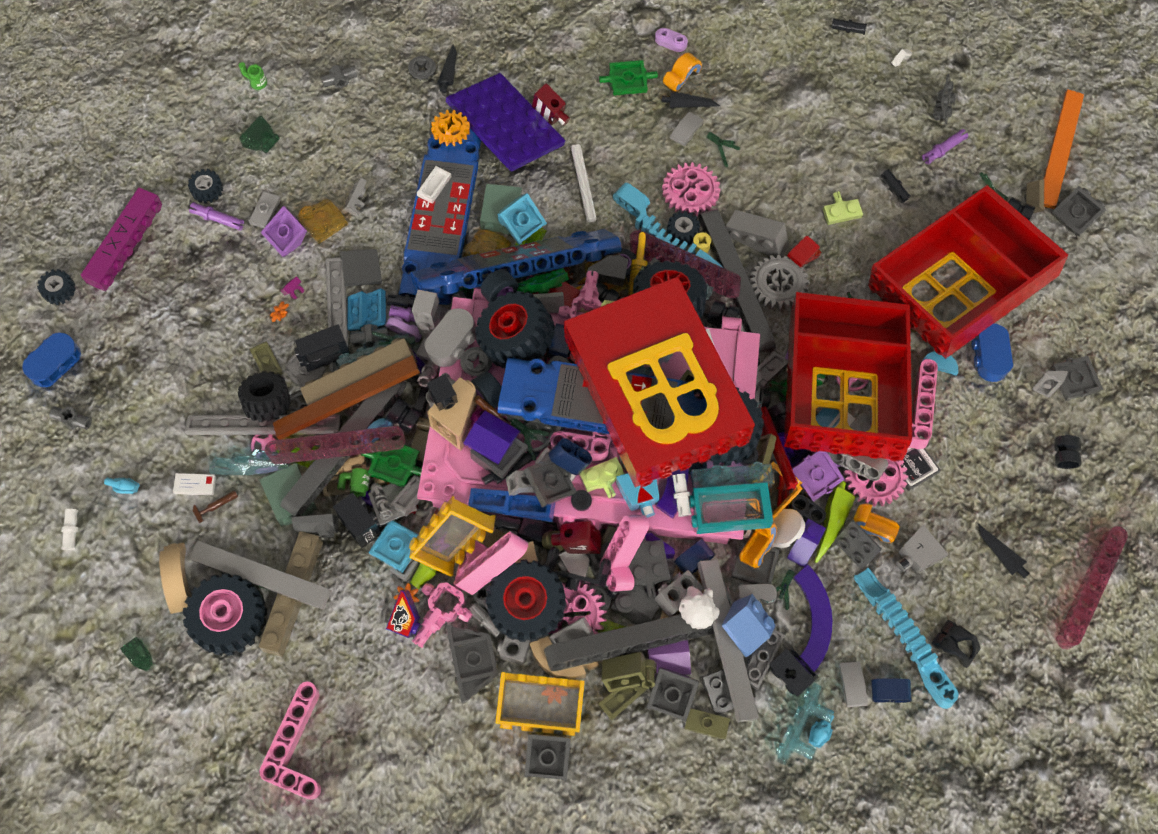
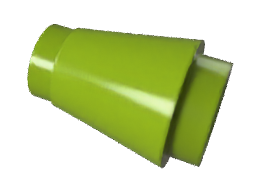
[410,563,437,589]

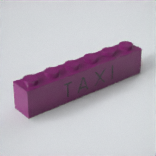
[81,187,163,292]

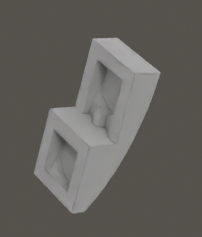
[670,112,704,146]
[839,661,868,708]

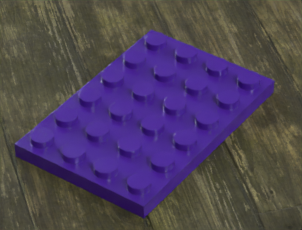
[445,73,566,172]

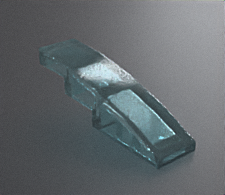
[209,449,293,475]

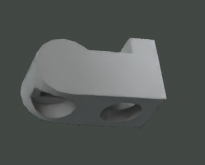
[505,470,535,496]
[739,584,777,605]

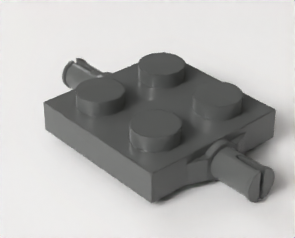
[629,537,670,598]

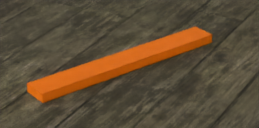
[1043,89,1084,209]

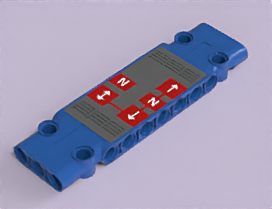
[398,128,481,305]
[411,229,622,294]
[498,358,707,434]

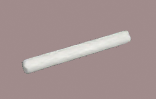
[571,144,596,223]

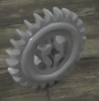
[749,254,810,311]

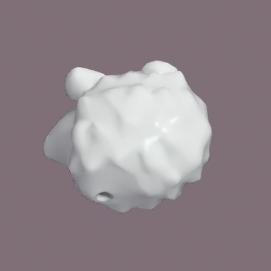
[679,586,719,629]

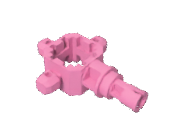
[558,271,602,319]
[412,582,472,648]

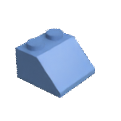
[722,594,776,657]

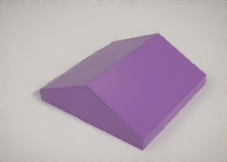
[261,206,307,257]
[647,640,691,675]

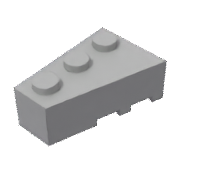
[726,210,789,258]

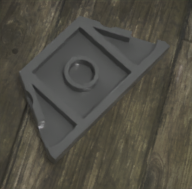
[446,625,499,704]

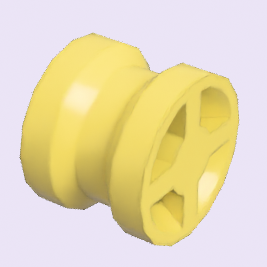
[693,232,711,253]

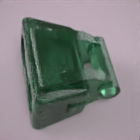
[240,116,280,153]
[120,637,153,672]

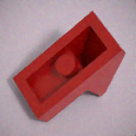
[787,236,822,267]

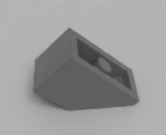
[587,255,628,287]

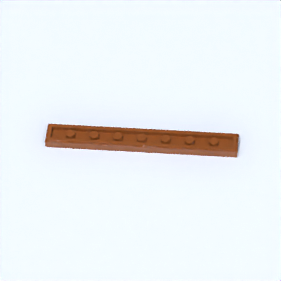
[273,355,420,440]

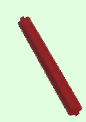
[759,406,798,489]

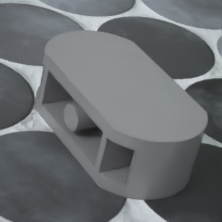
[425,308,477,367]

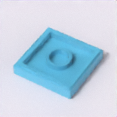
[368,521,418,573]

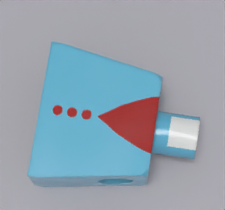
[616,473,659,518]

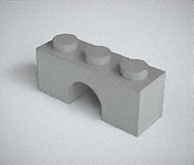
[412,290,444,338]

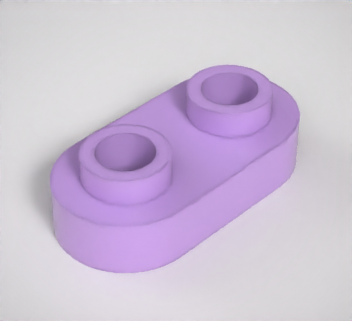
[655,28,688,52]
[386,316,422,342]

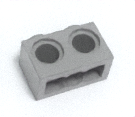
[654,570,703,617]
[497,635,531,666]

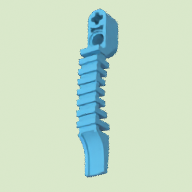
[613,183,724,279]
[854,568,959,709]

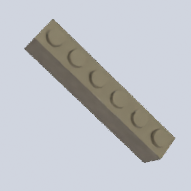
[300,338,417,406]
[259,531,323,657]

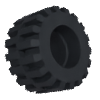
[238,371,291,422]

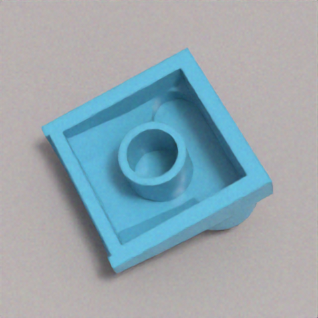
[497,193,547,245]

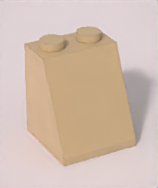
[427,377,477,451]

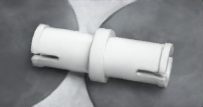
[672,474,692,517]
[61,509,78,550]

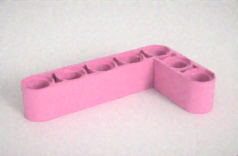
[909,359,938,449]
[550,431,611,462]
[454,531,528,595]
[259,682,321,800]

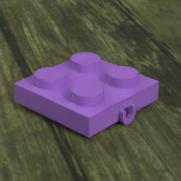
[792,451,845,502]

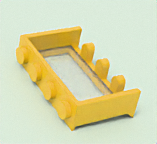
[409,496,495,577]
[495,672,585,736]

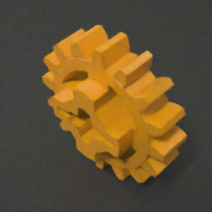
[431,110,470,146]

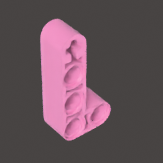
[600,515,649,592]

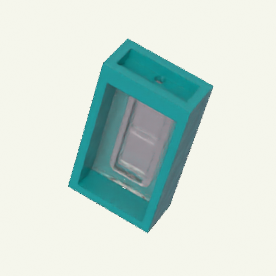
[689,482,773,534]

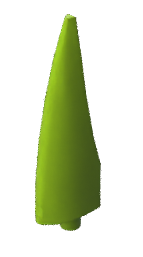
[814,481,855,563]

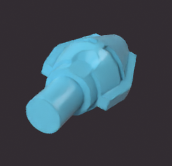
[104,477,140,494]
[809,713,834,748]

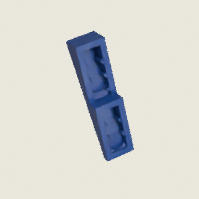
[468,488,556,522]

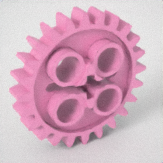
[662,162,720,216]
[843,459,908,507]
[548,582,607,634]

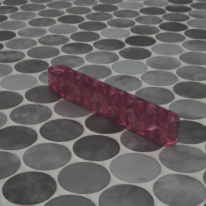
[630,230,741,298]
[265,426,406,464]
[1056,526,1128,650]

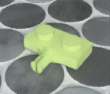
[823,191,863,225]
[579,457,625,498]

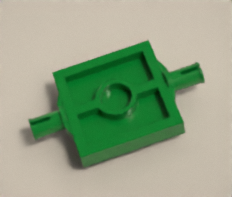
[599,60,658,96]
[517,268,569,294]
[361,438,422,488]

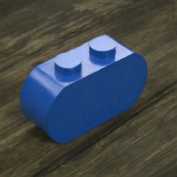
[972,323,1013,382]
[22,333,81,387]

